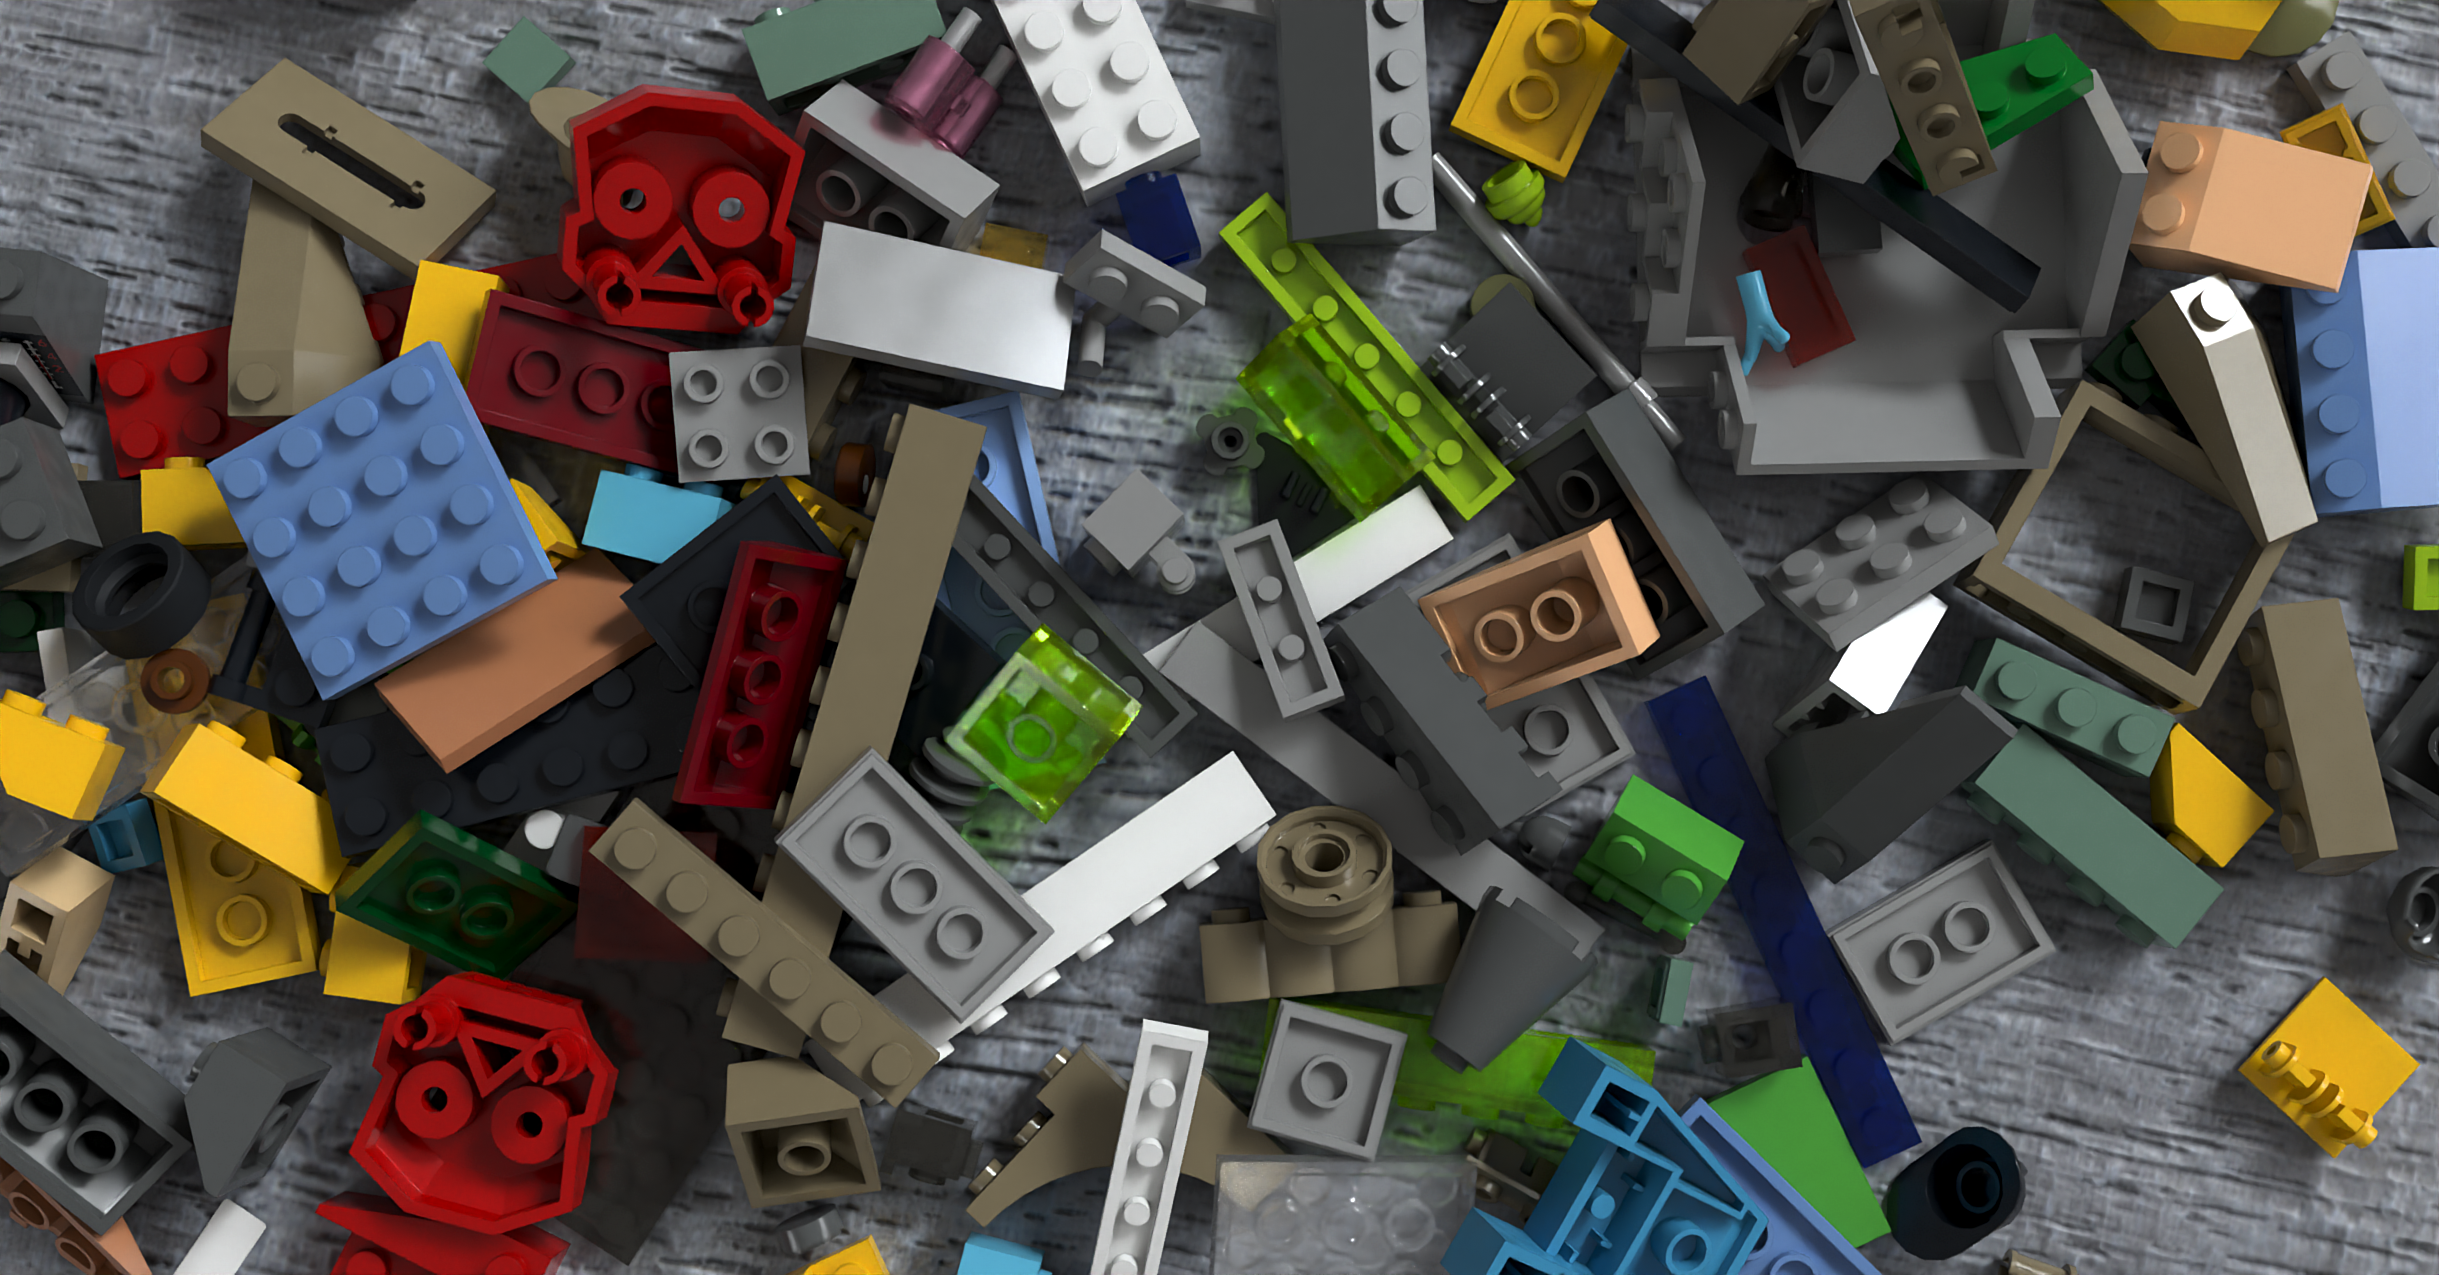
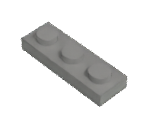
[1217,519,1346,723]

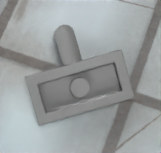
[1063,229,1206,377]

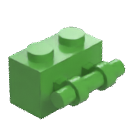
[1572,774,1745,941]

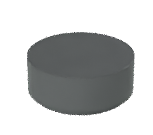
[775,1203,844,1254]

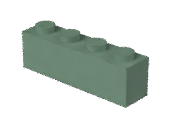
[1960,723,2225,949]

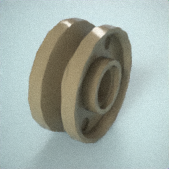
[1256,806,1394,945]

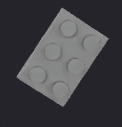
[1763,471,1999,652]

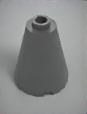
[1426,886,1598,1075]

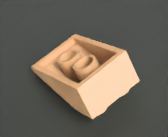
[2129,121,2374,293]
[1418,518,1660,710]

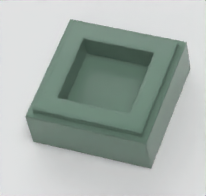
[482,16,576,103]
[1647,954,1694,1027]

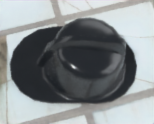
[1886,1127,2028,1261]

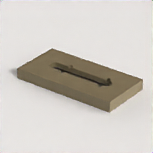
[201,58,497,281]

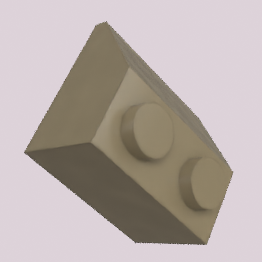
[725,1056,881,1209]

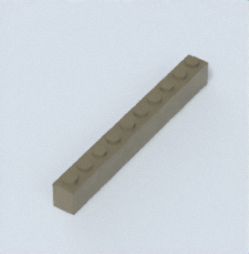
[716,403,987,1059]

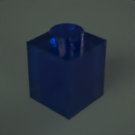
[1116,171,1201,267]

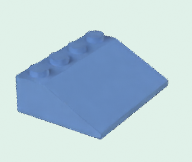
[2279,247,2439,518]

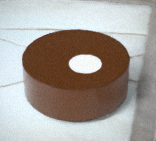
[834,442,876,508]

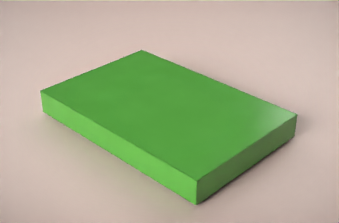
[1704,1054,1892,1248]

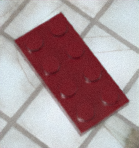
[463,289,714,483]

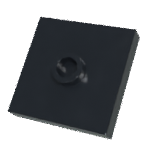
[896,598,1008,758]

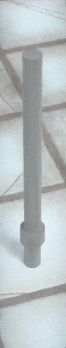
[1432,152,1686,452]

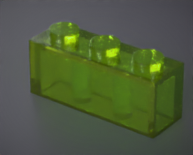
[1235,313,1436,523]

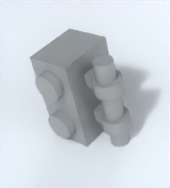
[1081,468,1196,596]

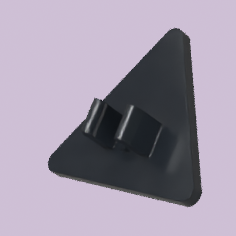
[1256,432,1380,558]

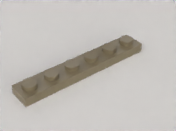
[589,797,940,1109]

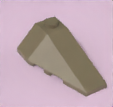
[228,179,385,427]

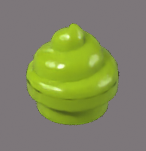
[1482,160,1545,227]

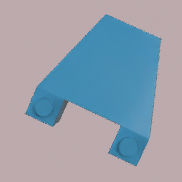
[1440,1036,1769,1275]

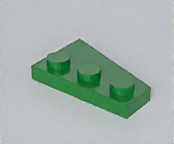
[1887,33,2094,190]

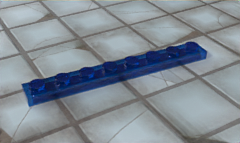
[1644,675,1922,1169]

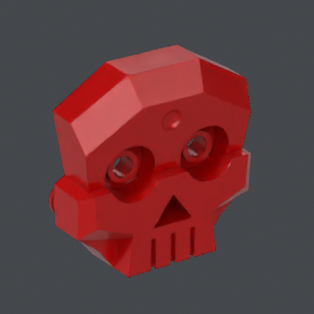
[557,84,805,334]
[348,971,619,1236]

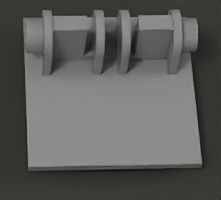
[669,345,810,483]

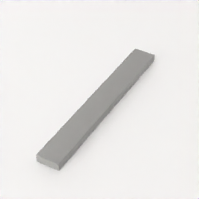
[1159,621,1605,961]

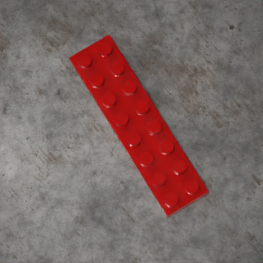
[94,253,605,481]

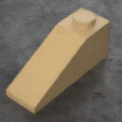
[0,846,115,996]

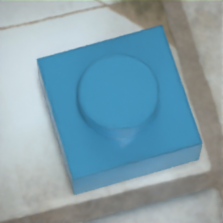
[86,798,164,874]

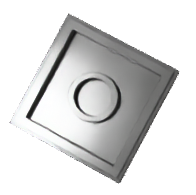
[1247,998,1408,1163]

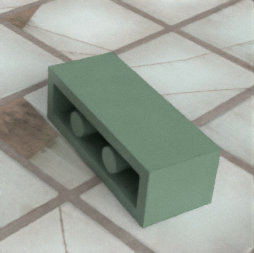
[741,0,947,116]
[1954,638,2176,777]

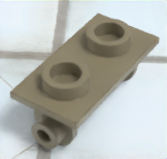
[1448,1127,1559,1224]

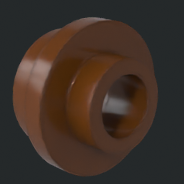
[140,648,211,714]

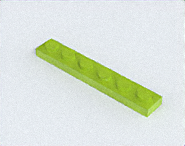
[1219,192,1516,523]

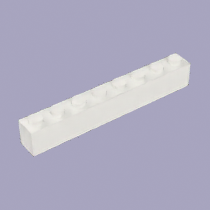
[804,751,1277,1108]

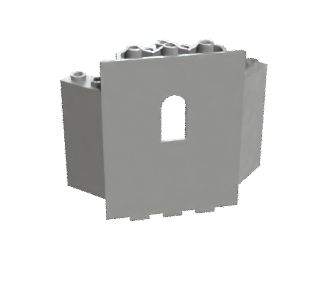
[1624,0,2149,475]

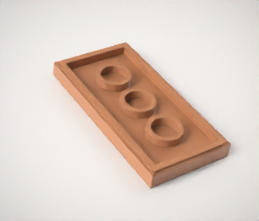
[374,548,656,774]

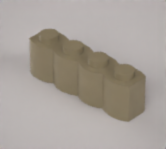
[1199,890,1461,1004]

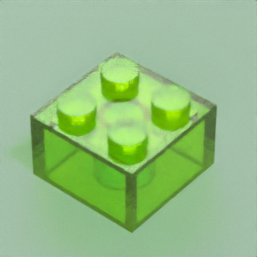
[944,623,1144,824]

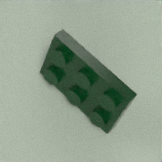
[335,809,581,980]

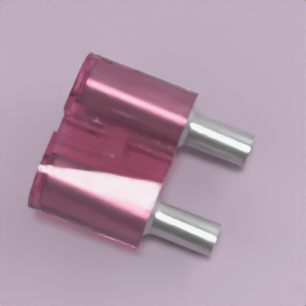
[884,7,1018,160]

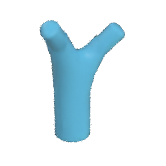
[1736,270,1790,376]

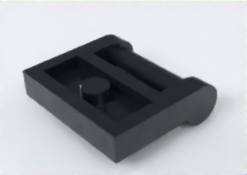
[206,569,338,729]

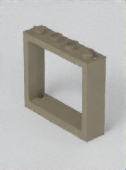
[1849,0,1998,196]
[1953,379,2294,715]

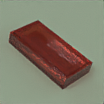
[1742,225,1856,369]

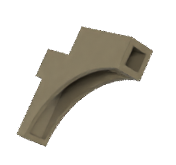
[965,1042,1296,1228]

